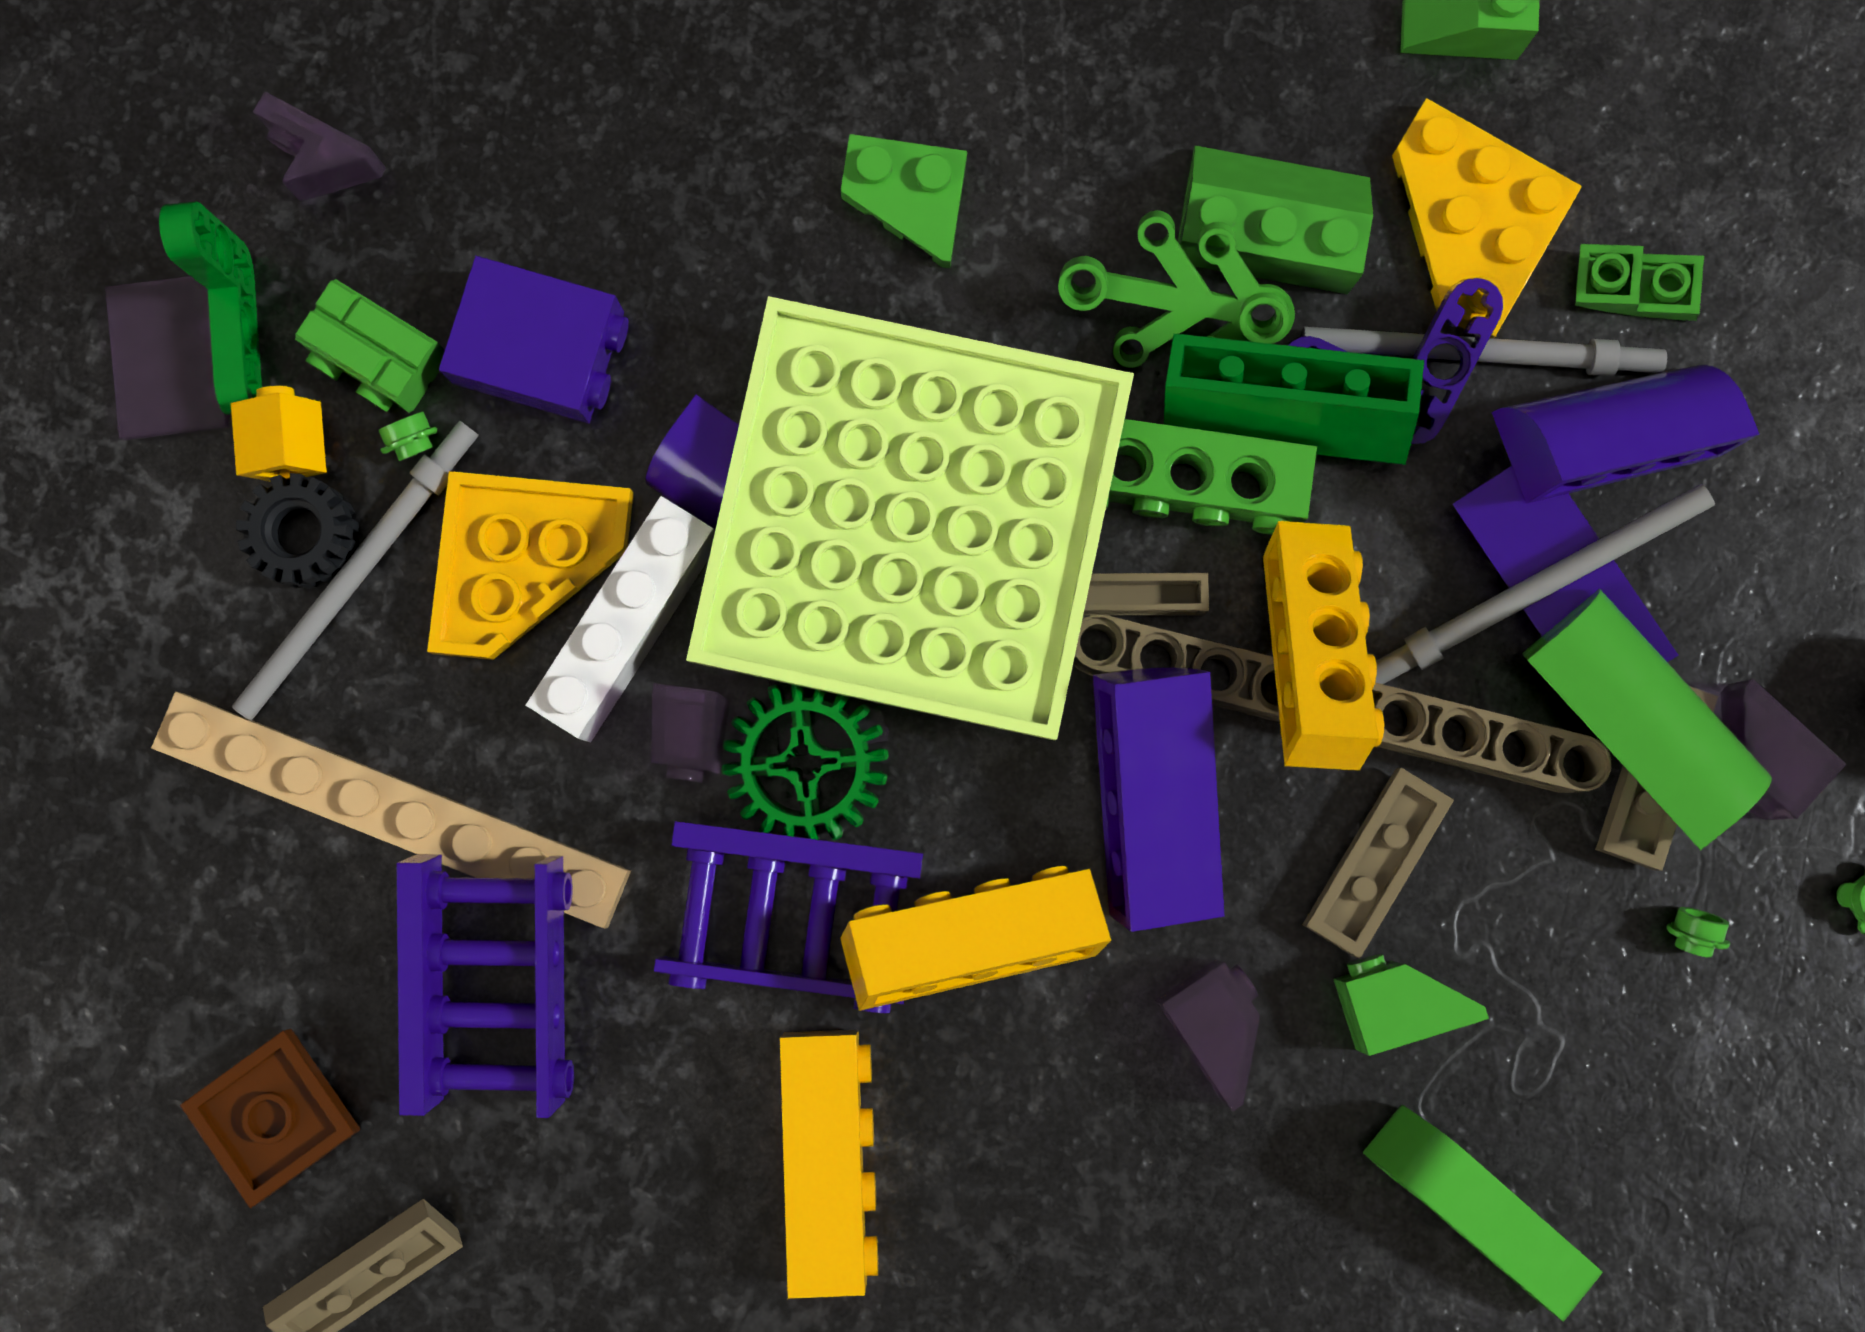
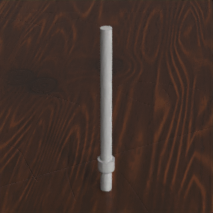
[1301,326,1667,376]
[232,420,479,720]
[1376,484,1715,684]

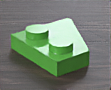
[841,134,967,268]

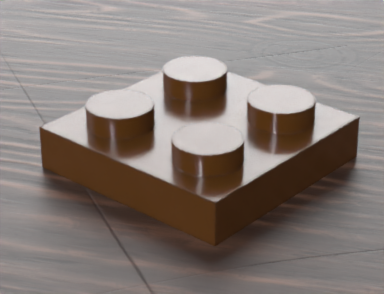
[180,1028,361,1208]

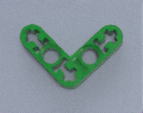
[159,201,262,415]

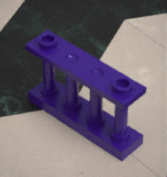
[654,821,923,1013]
[397,854,574,1118]

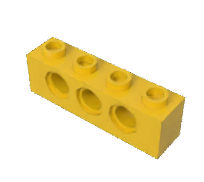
[1263,521,1384,771]

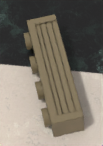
[1083,573,1209,616]

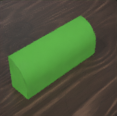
[1522,588,1772,850]

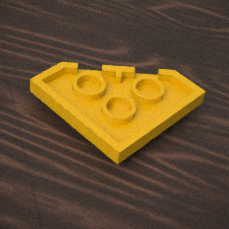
[1392,98,1582,338]
[427,471,634,660]

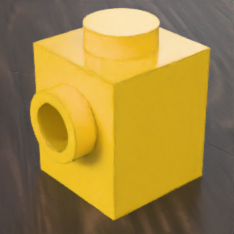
[231,386,327,481]

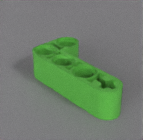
[1363,1104,1603,1322]

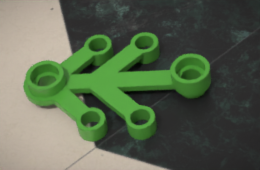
[1058,210,1295,368]

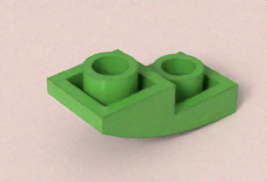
[1575,244,1704,321]

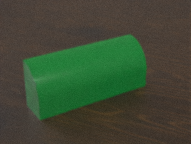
[1164,334,1424,465]

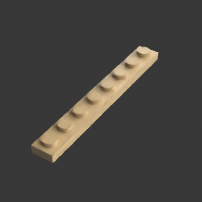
[151,692,631,929]

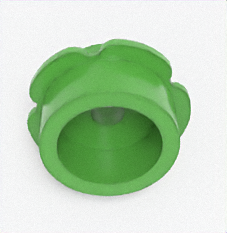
[378,412,437,461]
[1666,907,1730,957]

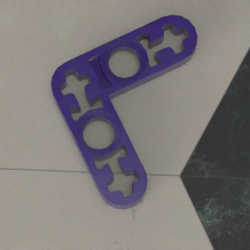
[1286,278,1503,444]

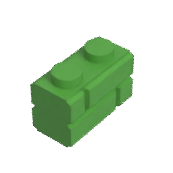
[295,279,445,413]

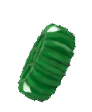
[721,684,889,840]

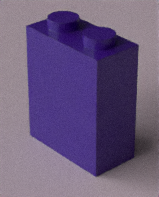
[439,255,629,424]

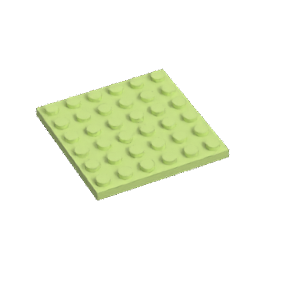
[686,296,1134,741]

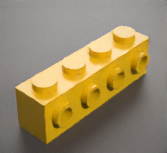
[840,866,1111,1011]
[780,1029,878,1299]

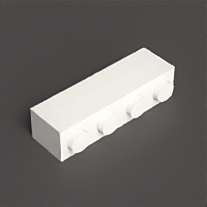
[525,496,715,743]

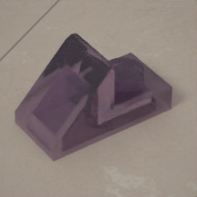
[253,92,386,201]

